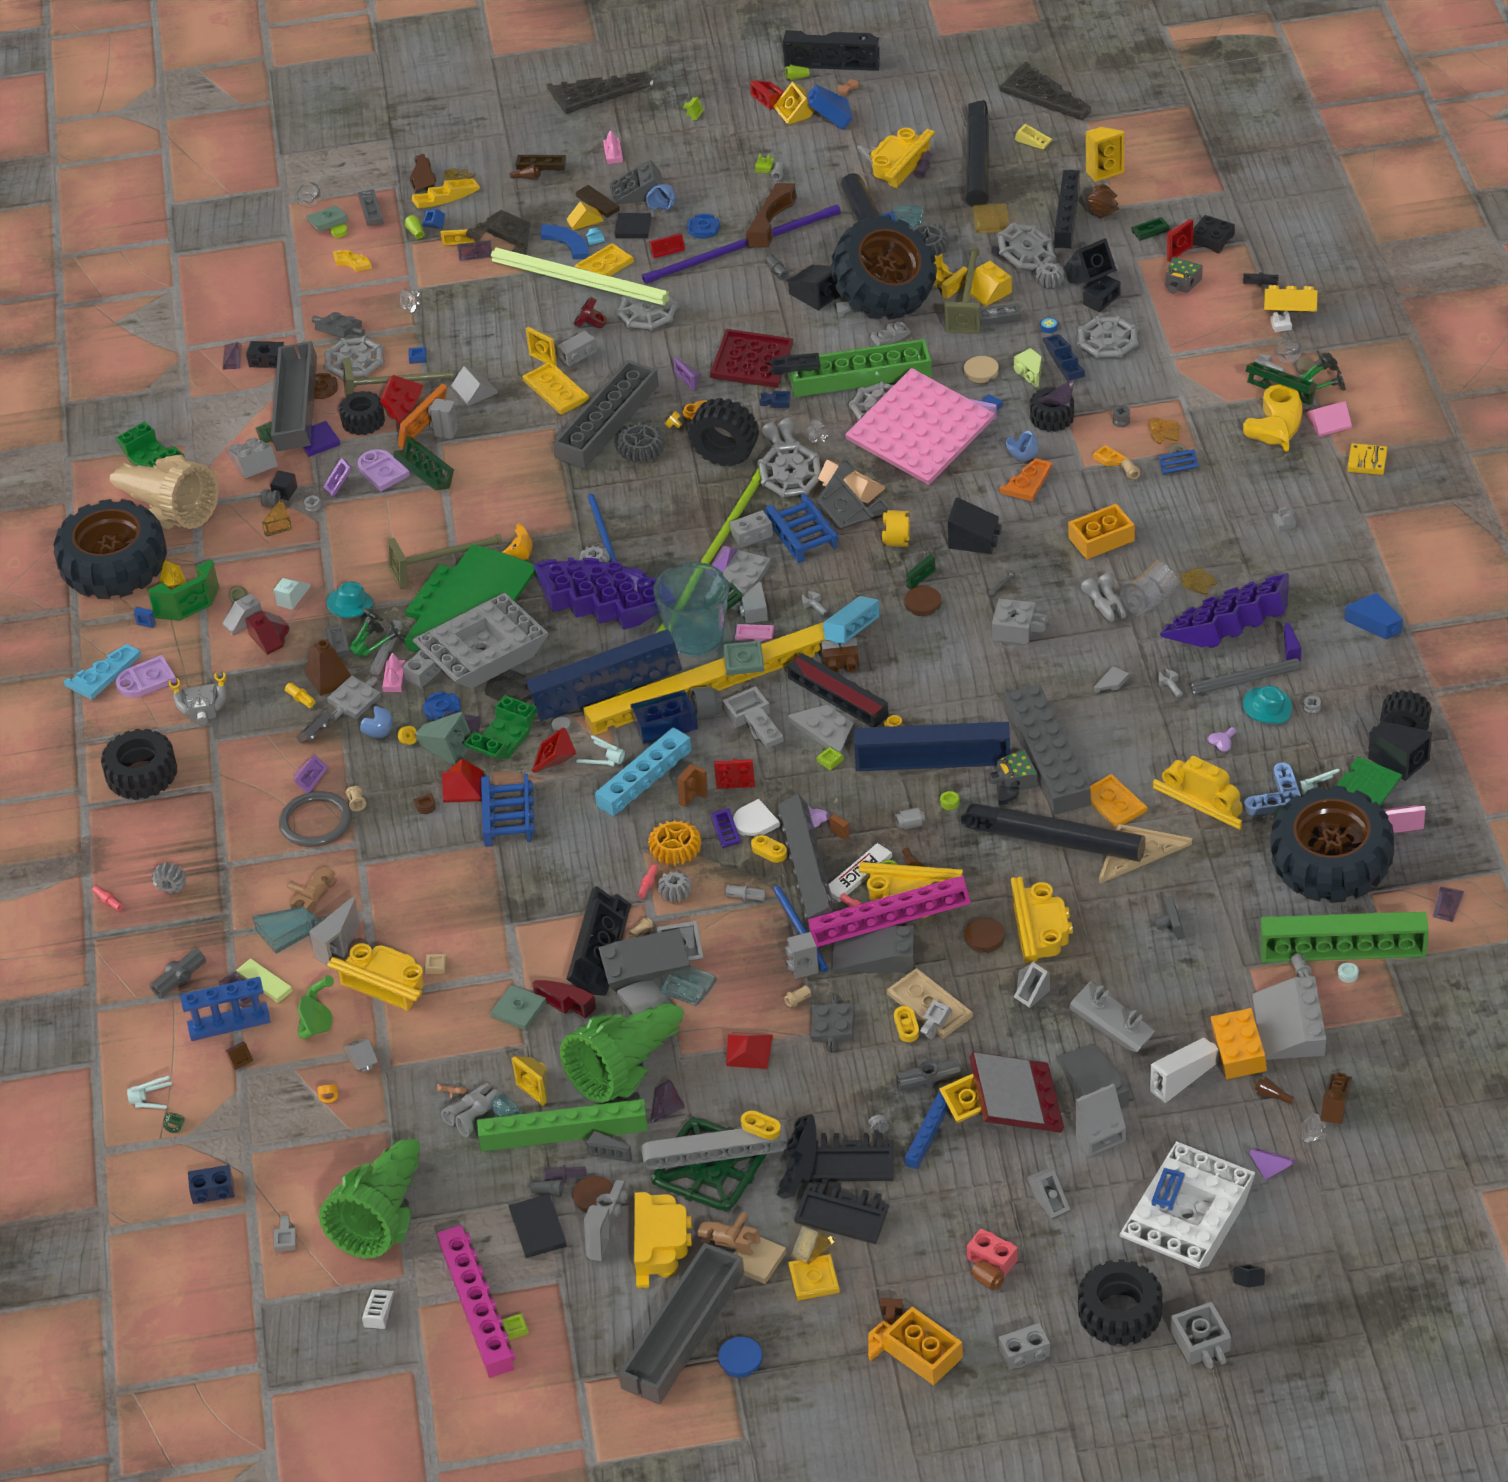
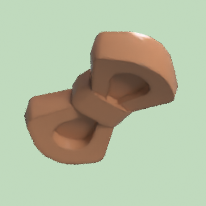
[837,79,859,96]
[436,1083,467,1098]

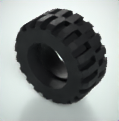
[688,398,759,466]
[101,729,177,800]
[1078,1259,1163,1346]

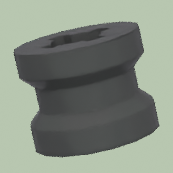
[1113,405,1130,427]
[261,489,281,508]

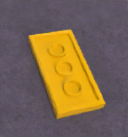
[522,361,590,415]

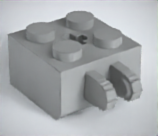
[992,598,1048,644]
[1171,1302,1231,1370]

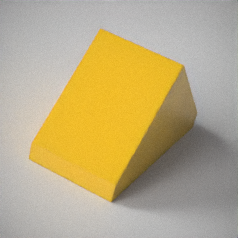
[567,201,603,230]

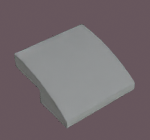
[617,980,673,1014]

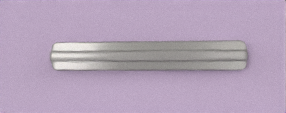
[370,620,403,675]

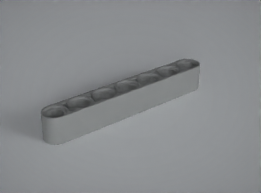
[641,1124,788,1170]

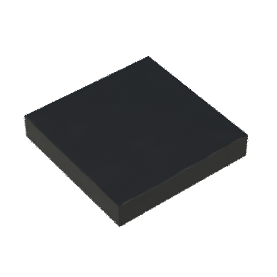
[615,213,651,238]

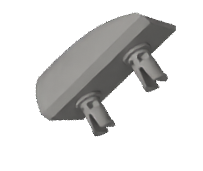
[1069,981,1156,1052]

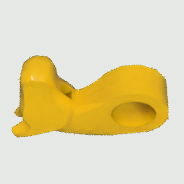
[1243,384,1302,452]

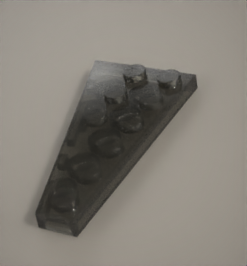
[1000,61,1091,120]
[547,72,653,114]

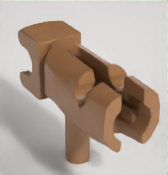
[288,867,337,919]
[698,1212,761,1255]

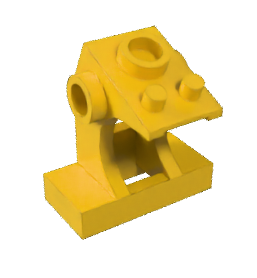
[933,254,968,299]

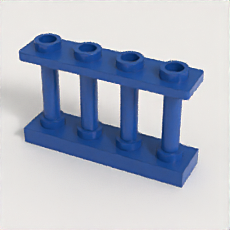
[765,493,838,563]
[481,774,535,847]
[180,977,271,1041]

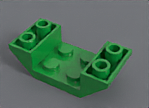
[116,421,184,467]
[147,559,219,621]
[463,695,537,759]

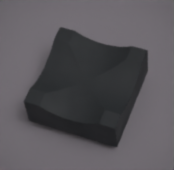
[1193,215,1235,254]

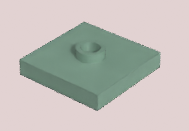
[306,205,349,232]
[723,641,764,675]
[490,985,546,1031]

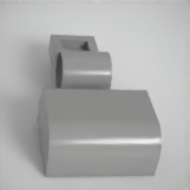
[722,686,784,748]
[584,1180,628,1261]

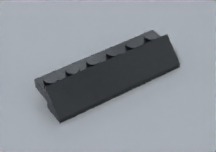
[566,886,632,996]

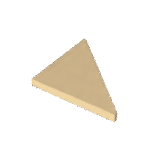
[1099,824,1192,883]

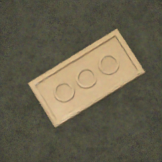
[887,968,973,1039]

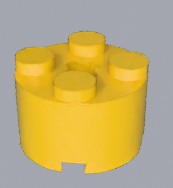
[882,510,910,547]

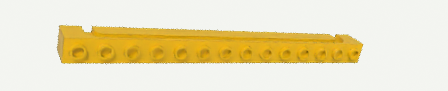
[583,622,830,736]

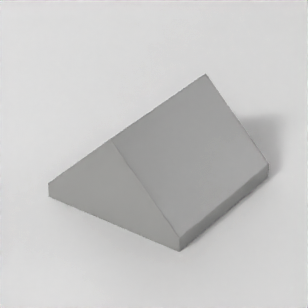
[451,366,498,406]
[657,921,703,962]

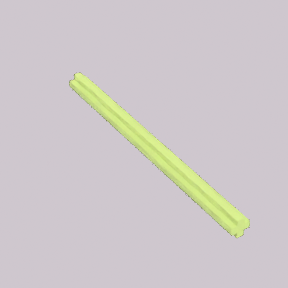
[491,247,670,306]

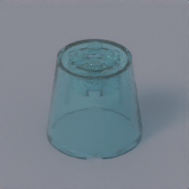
[654,562,729,656]

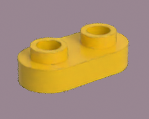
[751,835,787,863]
[894,1006,919,1042]
[741,1111,781,1140]

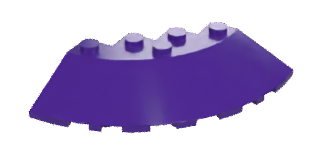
[533,558,674,630]
[1160,573,1289,648]

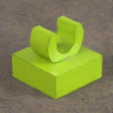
[683,97,704,120]
[755,154,774,173]

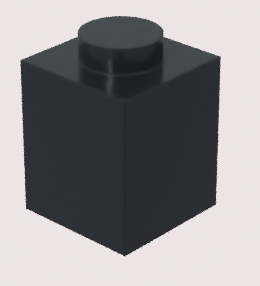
[270,471,297,501]

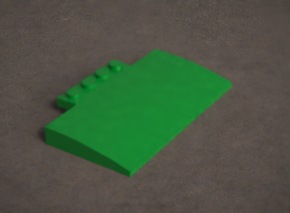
[404,544,536,652]

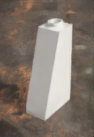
[1150,1038,1219,1103]

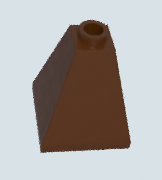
[305,639,351,696]

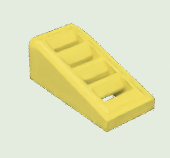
[1015,124,1052,150]

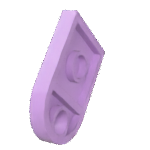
[358,449,410,492]
[116,655,177,698]

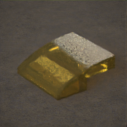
[973,203,1009,233]

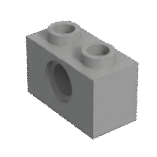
[785,932,819,979]

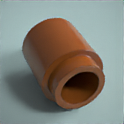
[971,1260,1005,1291]

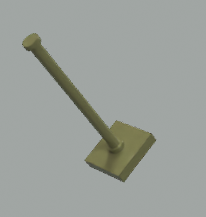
[945,247,981,334]
[343,358,453,398]
[388,534,502,589]

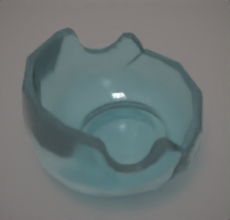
[492,1094,524,1117]

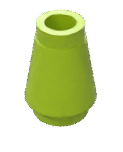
[785,65,809,81]
[405,215,425,239]

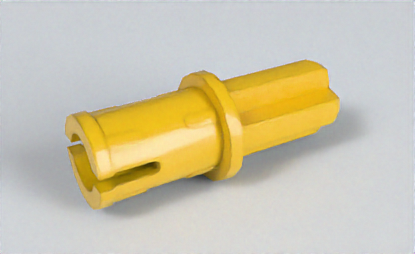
[285,682,316,708]

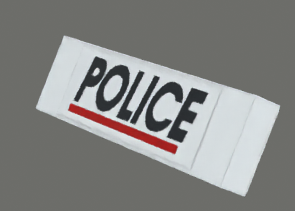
[829,843,892,902]

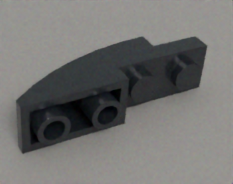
[777,1114,817,1199]

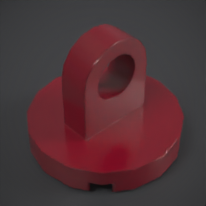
[574,296,607,328]

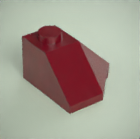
[246,611,290,655]

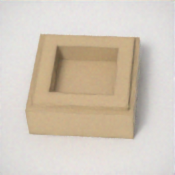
[425,954,447,974]

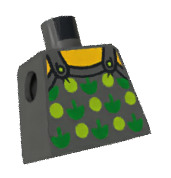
[1165,257,1203,294]
[989,749,1038,790]

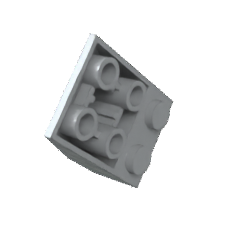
[226,437,278,478]
[309,897,361,969]
[1076,1084,1126,1157]

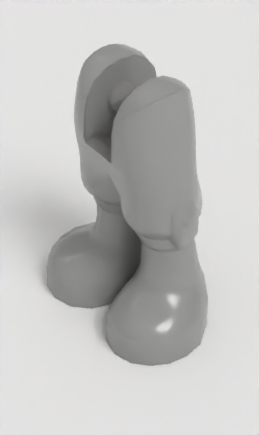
[762,418,801,455]
[1081,573,1126,623]
[441,1083,502,1137]

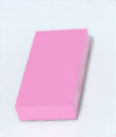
[735,624,774,643]

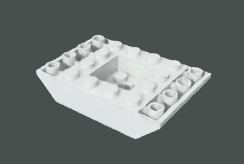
[1120,1141,1255,1269]

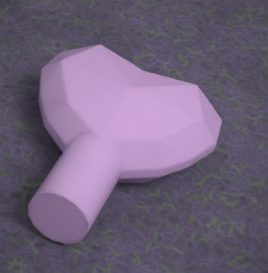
[1208,727,1236,752]
[808,806,830,828]

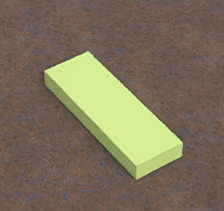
[236,958,293,1003]

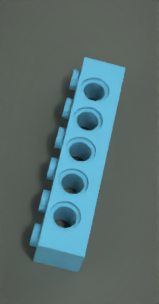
[595,727,692,817]

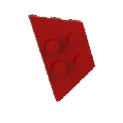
[380,375,423,430]

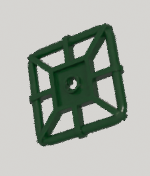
[651,1117,767,1212]

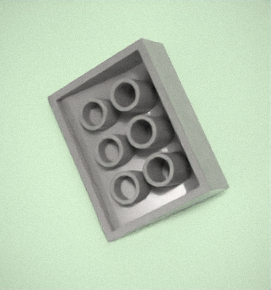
[1252,976,1326,1060]

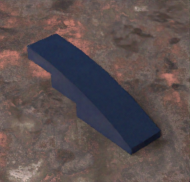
[1043,334,1085,381]

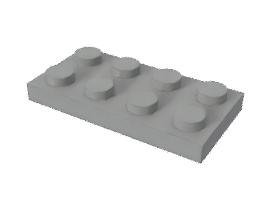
[707,550,771,611]

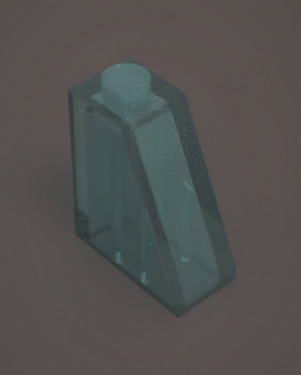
[253,906,317,954]

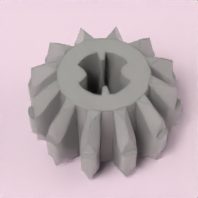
[1036,262,1064,289]
[579,545,610,563]
[152,862,186,895]
[658,870,692,903]

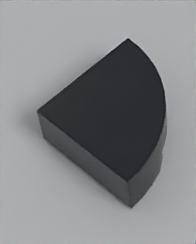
[998,786,1019,805]

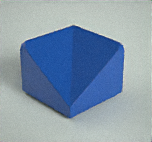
[422,209,445,228]

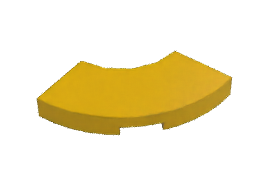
[333,250,372,272]

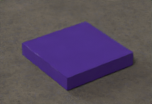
[302,421,341,457]

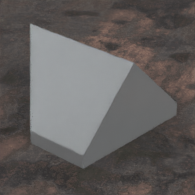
[1014,962,1050,1008]

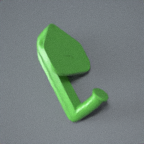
[297,975,334,1039]

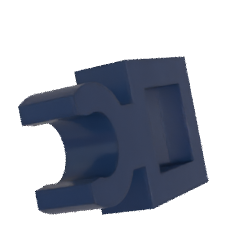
[760,391,791,408]

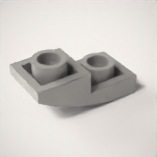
[870,322,911,346]

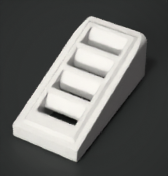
[362,1289,394,1329]

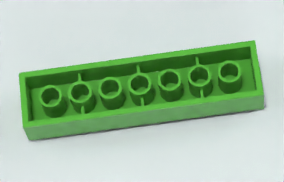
[789,339,932,397]
[1260,912,1429,963]

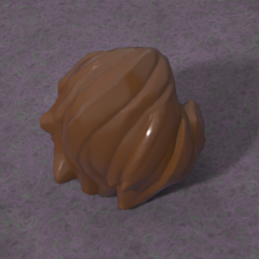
[1087,184,1119,218]

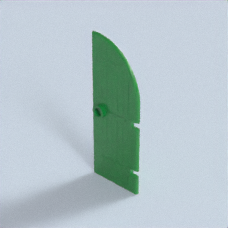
[1316,757,1402,856]

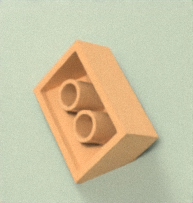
[818,460,885,503]

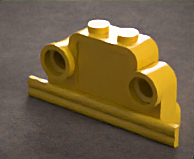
[870,128,935,188]
[1153,756,1242,830]
[859,862,963,918]
[1011,877,1073,963]
[327,943,424,1011]
[634,1192,692,1289]

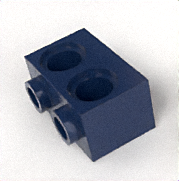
[188,1165,235,1204]

